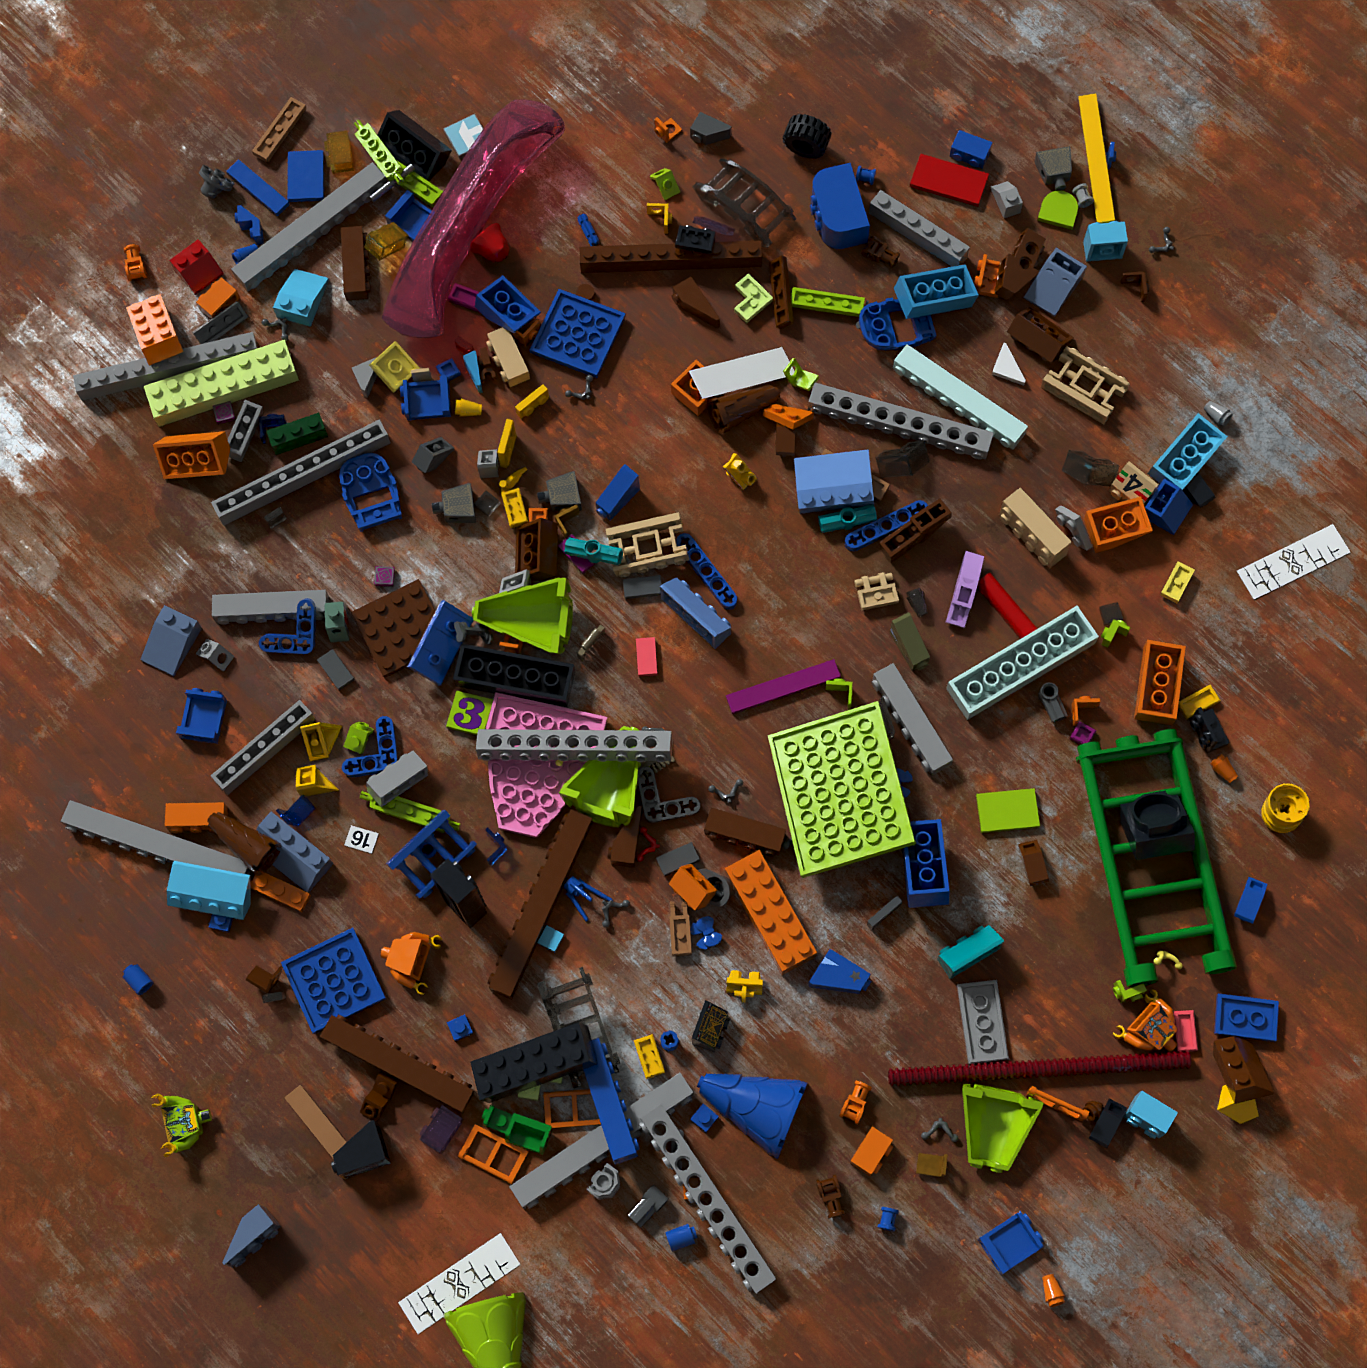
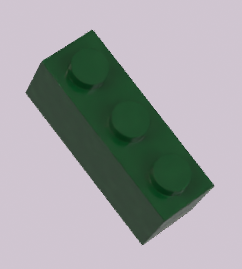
[266,412,328,455]

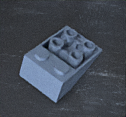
[1024,248,1087,317]
[222,1204,281,1268]

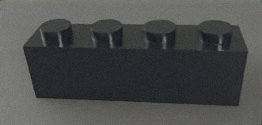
[377,110,452,181]

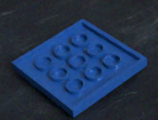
[530,289,626,378]
[281,928,386,1034]

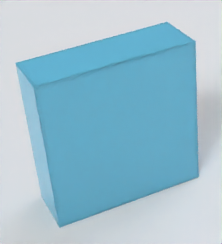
[537,925,564,952]

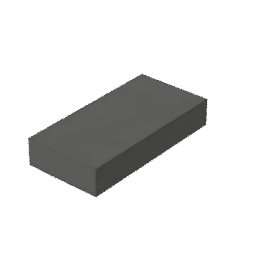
[623,575,661,599]
[317,649,354,691]
[656,842,700,877]
[867,896,902,931]

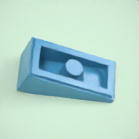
[463,351,482,393]

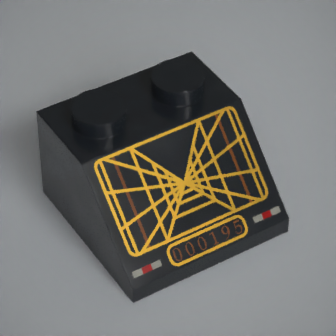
[691,1000,731,1053]

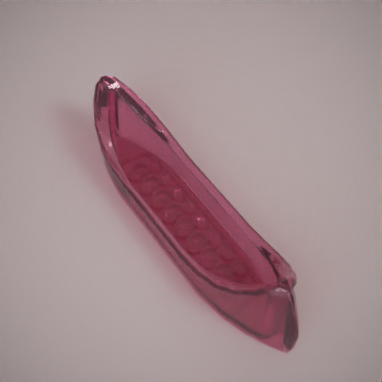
[382,99,565,338]

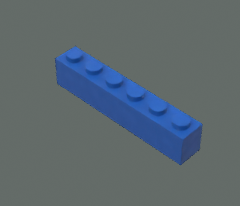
[583,1038,640,1165]

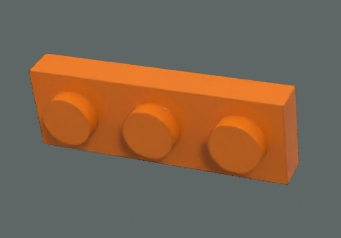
[250,871,311,912]

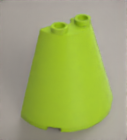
[962,1084,1043,1173]

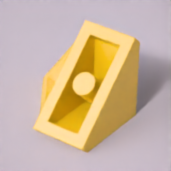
[300,722,342,761]
[296,765,339,797]
[1217,1085,1259,1124]

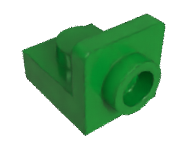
[481,1105,513,1134]

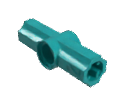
[818,504,877,533]
[564,537,623,566]

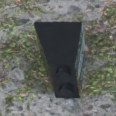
[331,1120,391,1179]

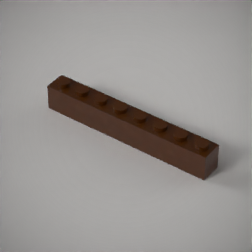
[320,1014,474,1114]

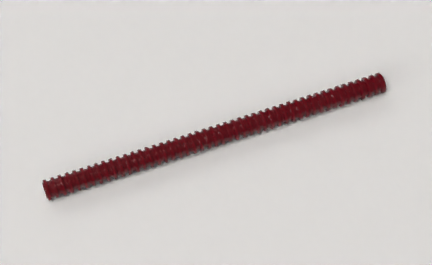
[888,1050,1192,1087]

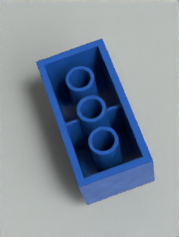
[810,163,870,249]
[902,819,949,908]

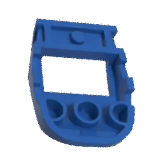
[859,297,937,350]
[339,453,402,532]

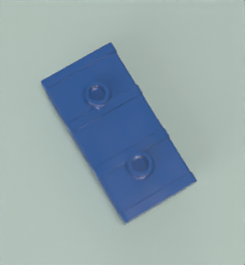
[407,600,474,686]

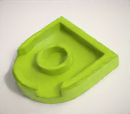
[1037,191,1078,230]

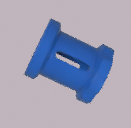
[856,166,876,185]
[660,1030,679,1051]
[878,1207,899,1232]

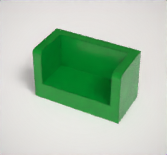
[505,1113,552,1155]

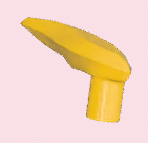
[499,467,528,492]

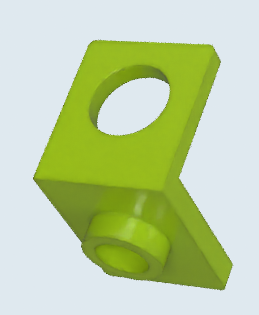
[650,168,680,200]
[783,358,819,391]
[826,679,852,709]

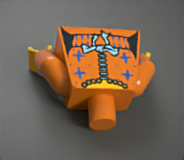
[1113,989,1177,1052]

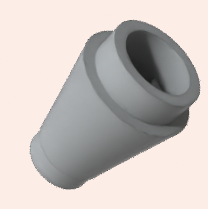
[1204,401,1233,426]

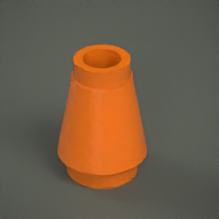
[1210,754,1238,783]
[1042,1274,1066,1307]

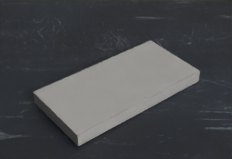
[957,980,1009,1065]

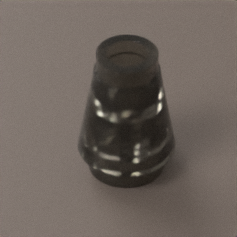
[906,588,928,617]

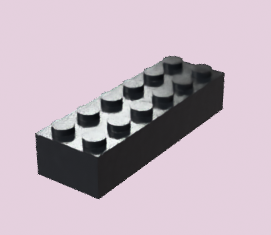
[453,644,575,707]
[430,859,487,929]
[470,1022,598,1103]

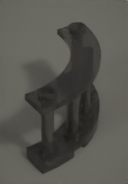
[692,158,797,248]
[537,967,621,1088]

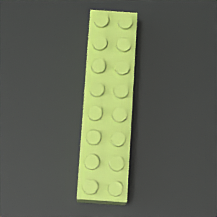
[144,340,299,427]

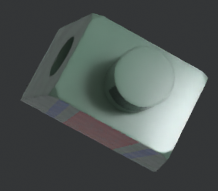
[324,602,350,642]

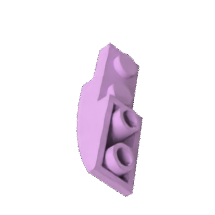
[945,551,984,628]

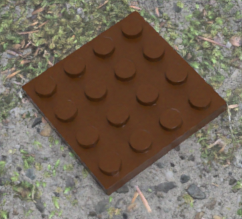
[351,579,436,678]

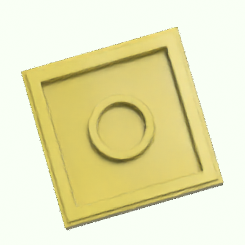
[369,341,420,393]

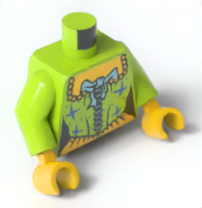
[151,1094,212,1157]

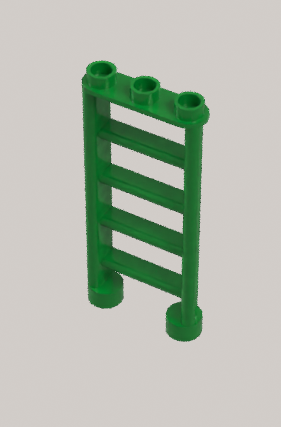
[1076,729,1237,988]

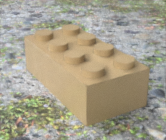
[999,488,1071,569]

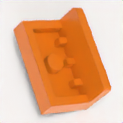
[974,254,1000,298]

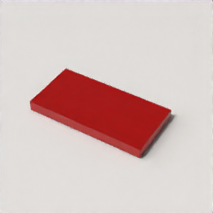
[909,154,989,207]

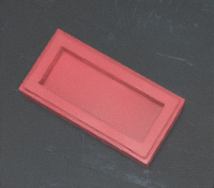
[636,637,657,677]
[1173,1010,1198,1052]

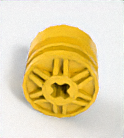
[1261,784,1310,833]

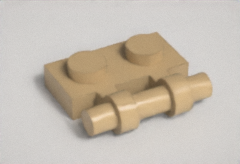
[854,572,899,611]

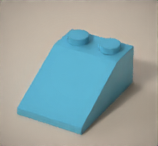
[273,269,329,327]

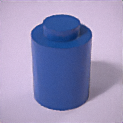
[123,964,154,995]
[665,1224,698,1252]

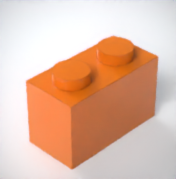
[196,277,240,319]
[669,864,717,911]
[850,1126,893,1176]

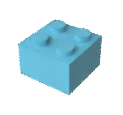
[1083,221,1128,262]
[1123,1091,1178,1139]

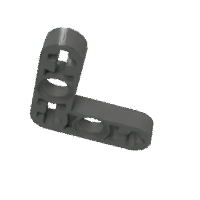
[638,767,700,823]

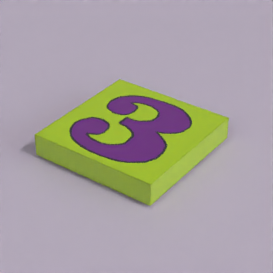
[446,691,493,735]

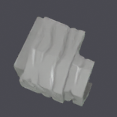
[587,1163,620,1200]

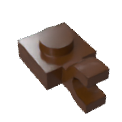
[477,347,497,383]

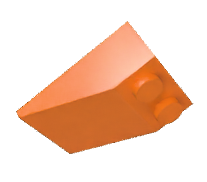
[1084,497,1153,553]

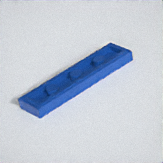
[226,159,290,216]

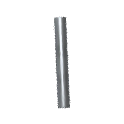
[369,164,415,202]

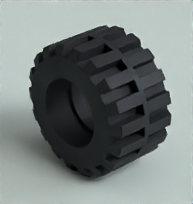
[782,114,832,159]

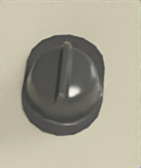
[698,869,735,907]

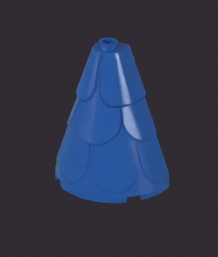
[697,1073,808,1159]

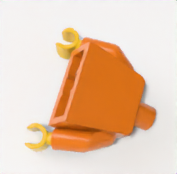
[381,932,442,995]

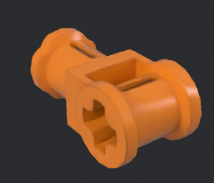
[124,244,147,282]
[839,1080,872,1125]

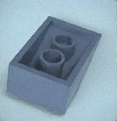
[140,605,202,676]

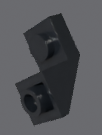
[1185,472,1216,508]
[1089,1098,1127,1148]

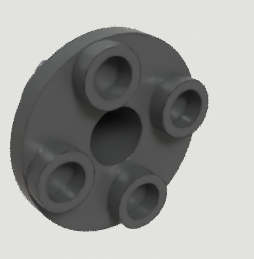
[199,165,234,199]

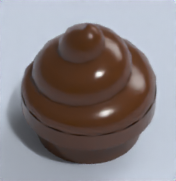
[1083,1101,1104,1121]

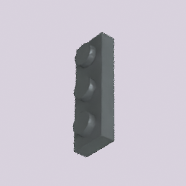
[192,301,248,344]

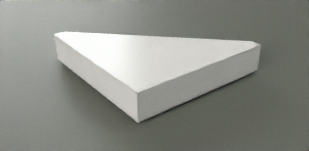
[992,343,1026,385]

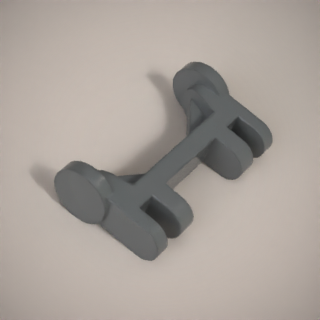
[454,621,493,644]

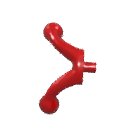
[636,827,660,862]

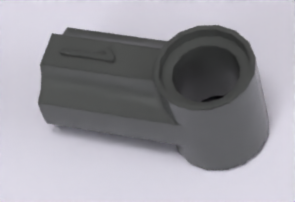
[1038,683,1068,723]
[628,1185,669,1228]

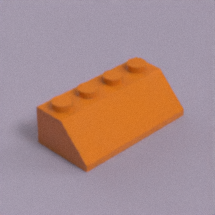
[153,431,230,479]

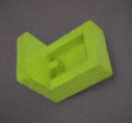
[1101,619,1131,648]
[344,722,374,754]
[1113,980,1147,1003]

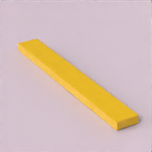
[1078,94,1115,224]

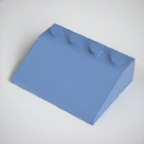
[794,450,874,514]

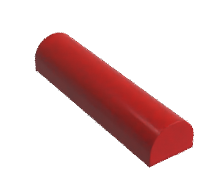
[977,573,1038,639]

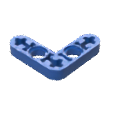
[259,598,316,654]
[342,716,398,778]

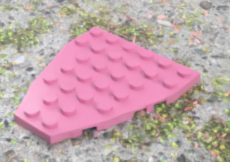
[486,692,607,838]

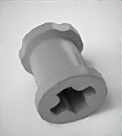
[1072,183,1094,208]

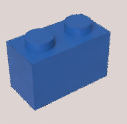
[950,130,992,169]

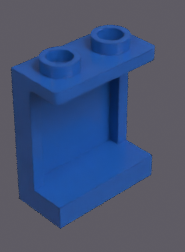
[385,190,443,247]
[400,376,451,420]
[176,688,227,744]
[977,1211,1044,1275]

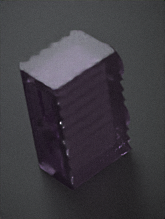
[419,1105,464,1155]

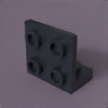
[675,225,716,254]
[1190,707,1230,753]

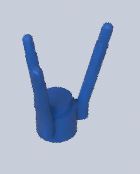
[563,876,613,921]

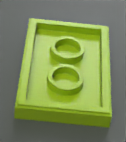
[976,788,1040,833]

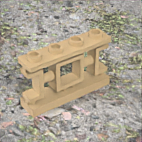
[1041,346,1130,424]
[606,512,690,577]

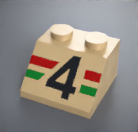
[1109,462,1159,507]

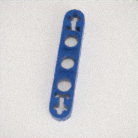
[845,500,928,551]
[676,533,737,610]

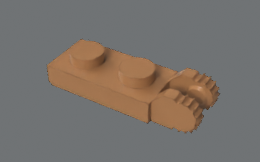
[669,901,692,957]

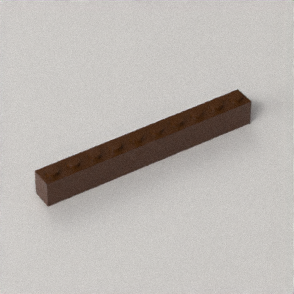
[579,241,762,273]
[487,809,593,1000]

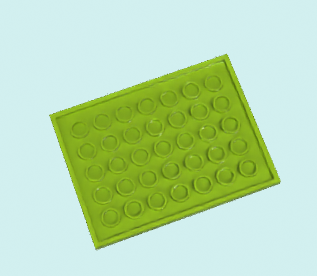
[768,701,916,878]

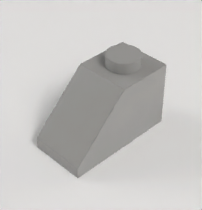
[990,181,1023,218]

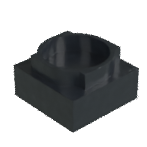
[1120,791,1195,860]

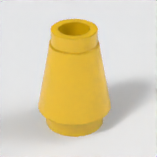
[455,398,482,417]

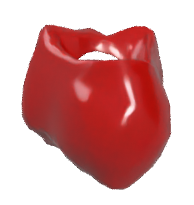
[470,223,510,262]

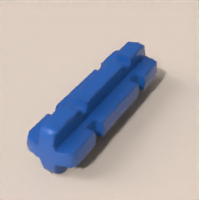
[577,214,599,246]

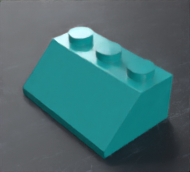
[937,925,1004,979]

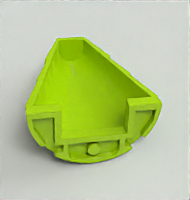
[472,578,573,654]
[559,726,641,827]
[443,1292,526,1368]

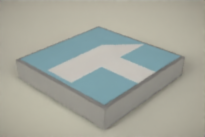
[443,114,491,159]

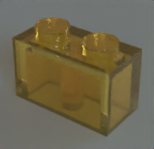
[324,130,354,174]
[364,222,408,261]

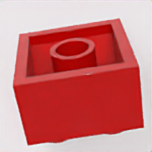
[169,239,224,295]

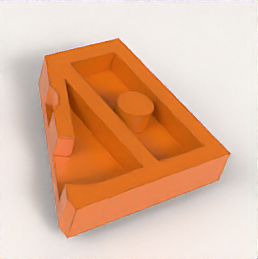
[763,404,814,430]

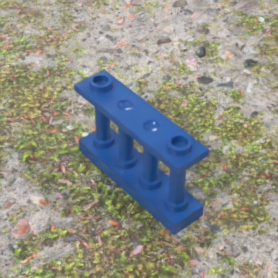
[386,810,477,899]

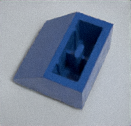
[1145,479,1193,535]

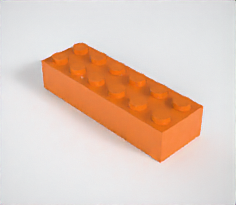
[725,850,817,975]

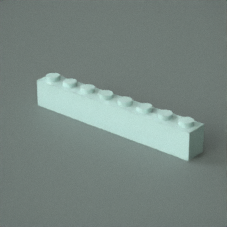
[893,345,1028,450]

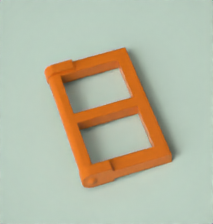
[1026,1086,1089,1121]
[543,1089,601,1128]
[458,1124,529,1185]

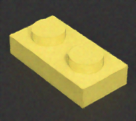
[1160,562,1195,603]

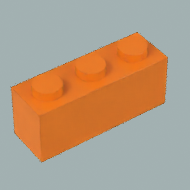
[165,802,228,834]

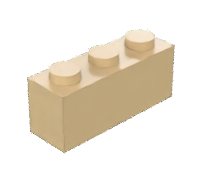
[486,328,530,387]

